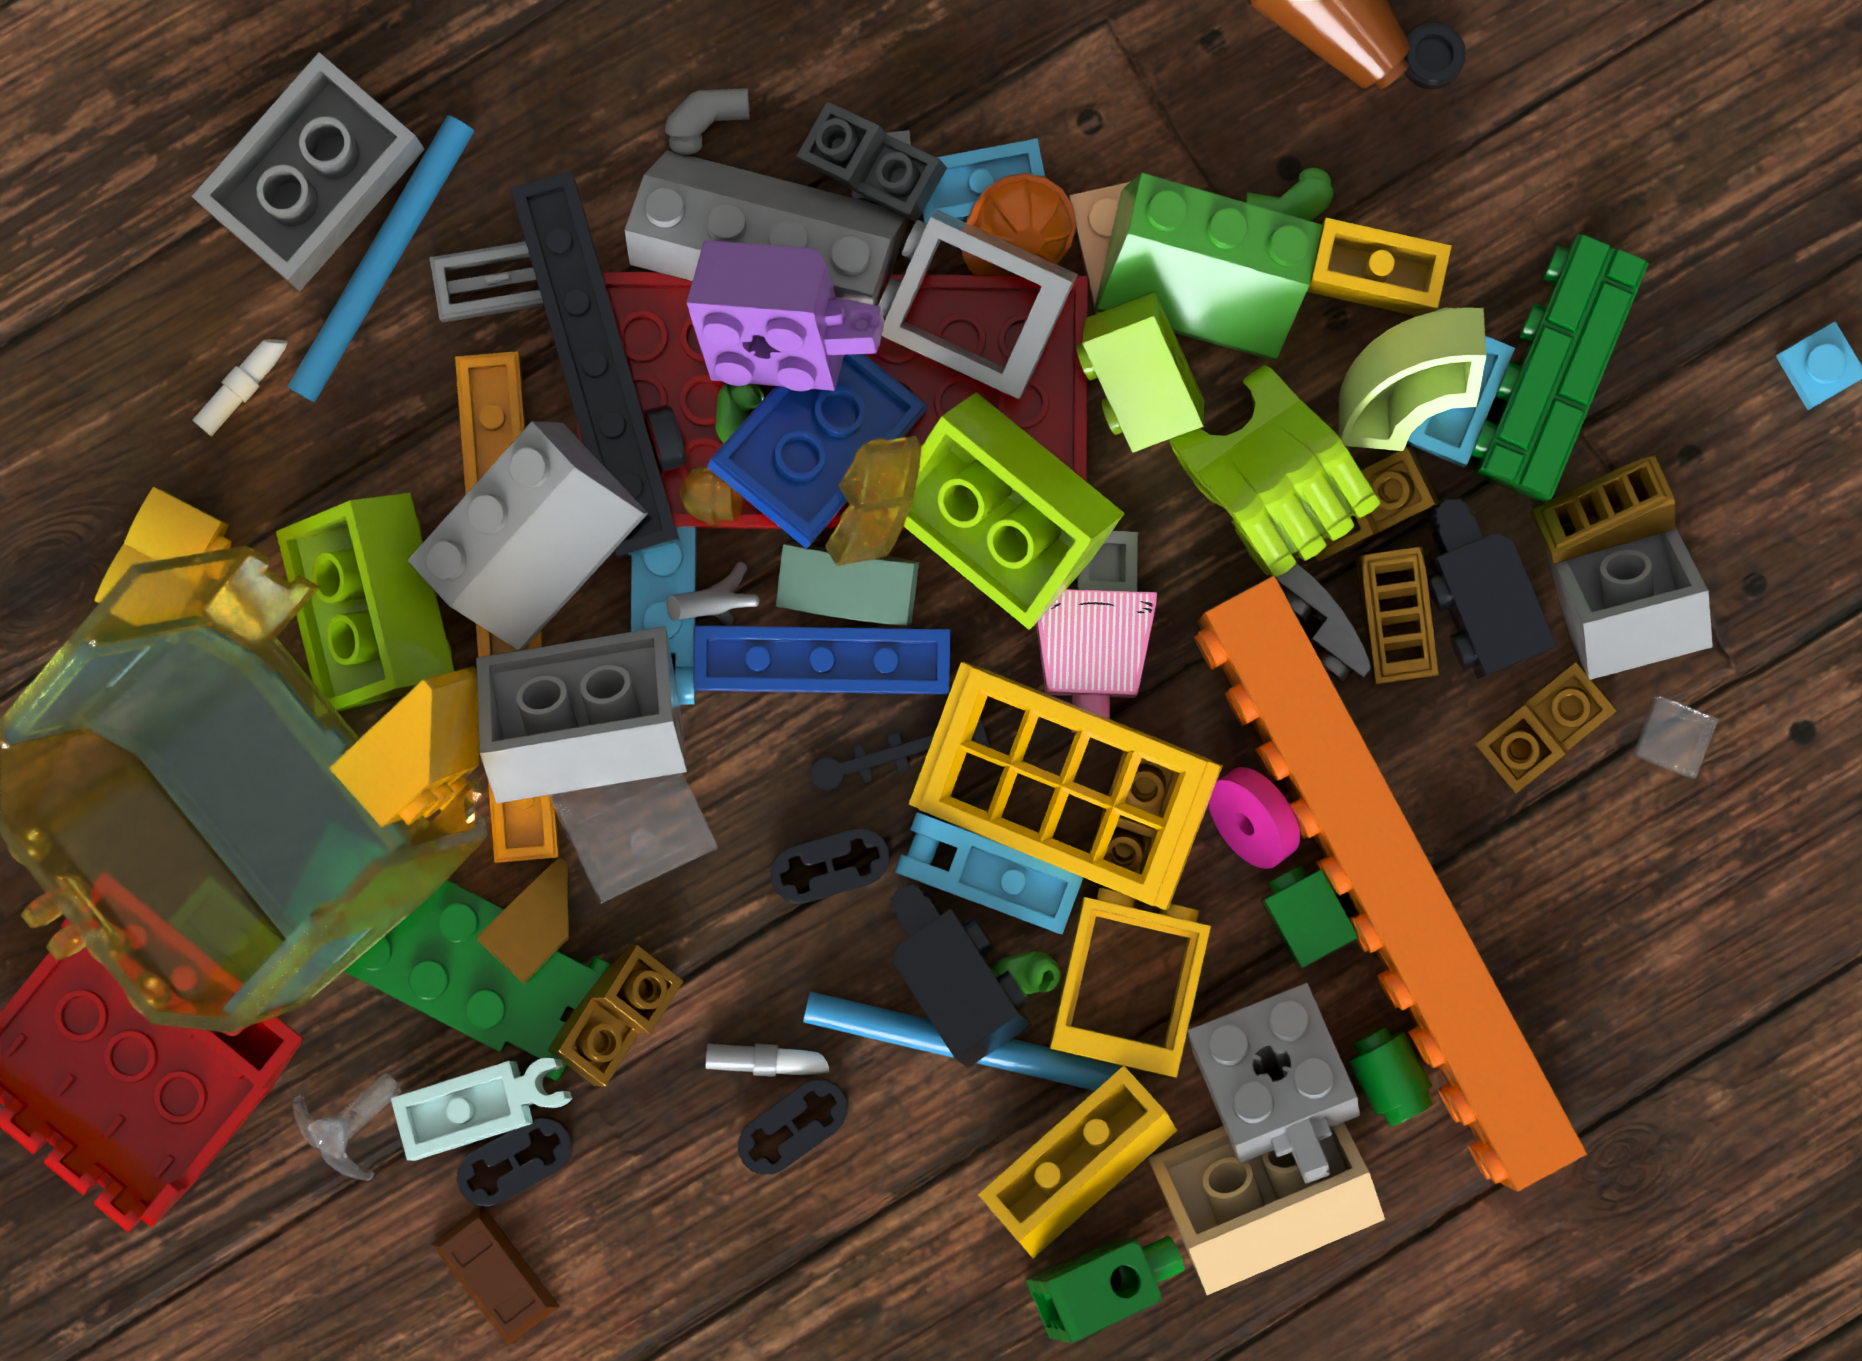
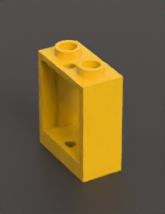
[1049,888,1211,1078]

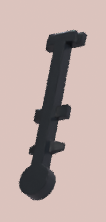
[810,716,990,791]

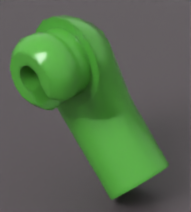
[1245,168,1333,221]
[715,383,764,444]
[994,951,1061,994]

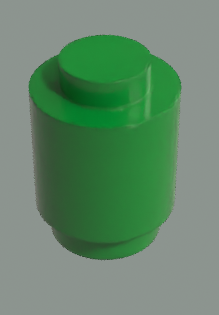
[1347,1026,1435,1127]

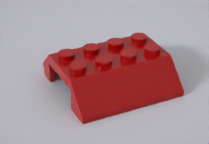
[0,875,304,1233]

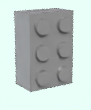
[191,52,425,292]

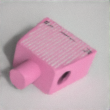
[1036,589,1157,733]

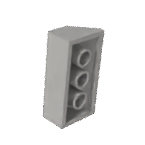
[625,150,909,306]

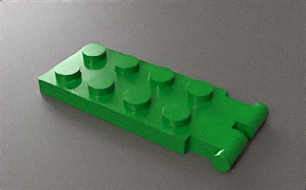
[273,821,612,1081]

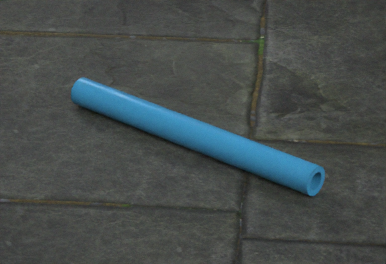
[287,115,475,403]
[803,991,1122,1091]

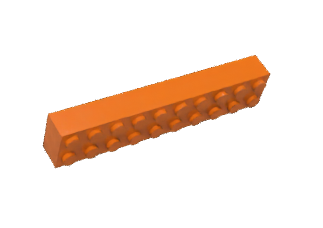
[1194,576,1587,1192]

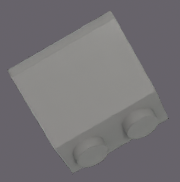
[1546,527,1713,680]

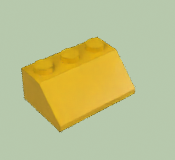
[329,666,479,827]

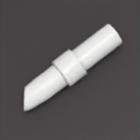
[192,339,288,437]

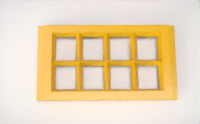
[909,662,1223,910]

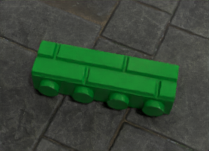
[1471,234,1649,503]

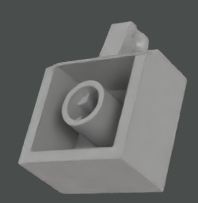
[1187,983,1360,1185]

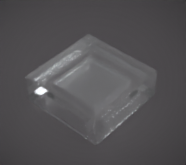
[1633,696,1719,779]

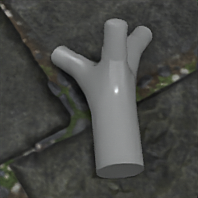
[666,562,759,625]

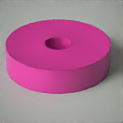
[1208,767,1300,869]

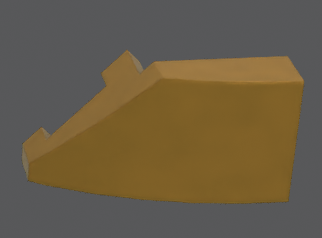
[477,857,569,985]

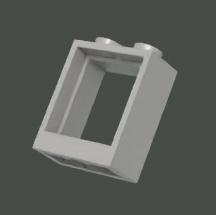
[878,210,1078,399]

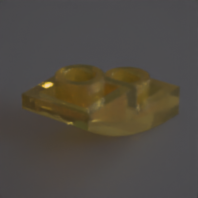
[825,436,922,566]

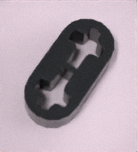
[771,829,890,904]
[738,1079,848,1175]
[457,1116,574,1207]

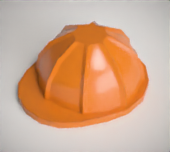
[961,173,1076,275]

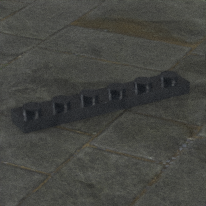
[510,170,680,559]

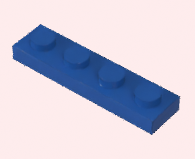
[693,626,950,695]

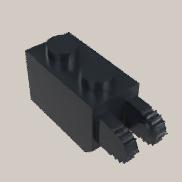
[1427,498,1557,679]
[890,883,1032,1068]

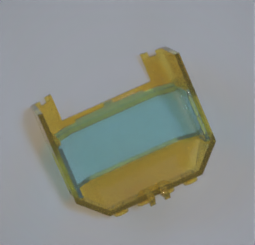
[0,546,487,1033]

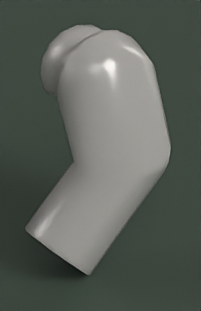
[665,88,750,155]

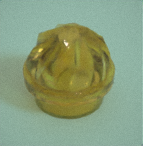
[680,466,743,527]

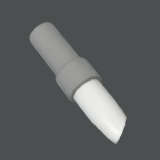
[706,1043,829,1077]

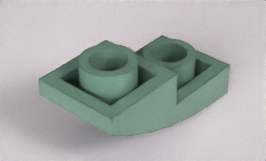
[776,541,919,626]

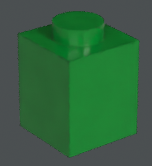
[1260,864,1359,968]

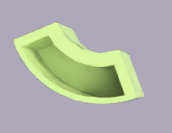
[1339,308,1486,451]

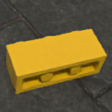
[978,1066,1177,1258]

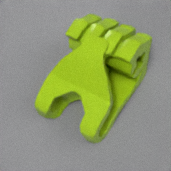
[1168,365,1381,577]

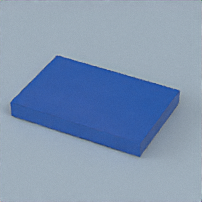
[707,354,929,549]

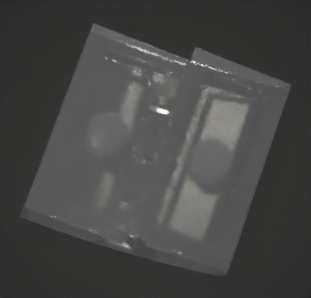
[548,773,718,903]

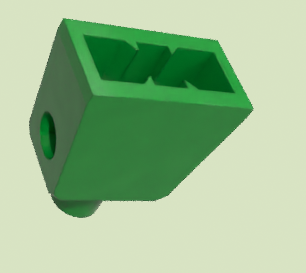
[1024,1235,1185,1343]

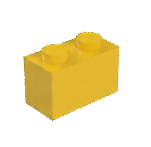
[1307,218,1452,316]

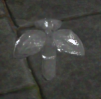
[292,1073,402,1181]

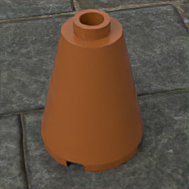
[1247,0,1411,90]

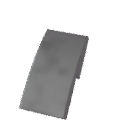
[1276,563,1371,682]

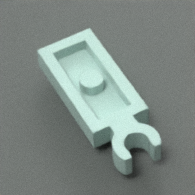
[391,1058,572,1161]

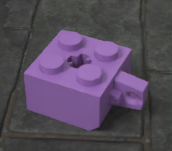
[686,240,884,391]

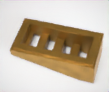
[1532,455,1675,564]
[1355,547,1439,685]

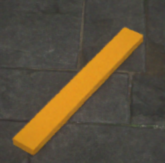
[455,351,560,863]

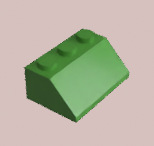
[1094,173,1323,361]

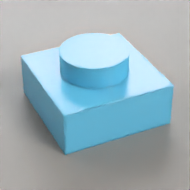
[1776,322,1862,410]

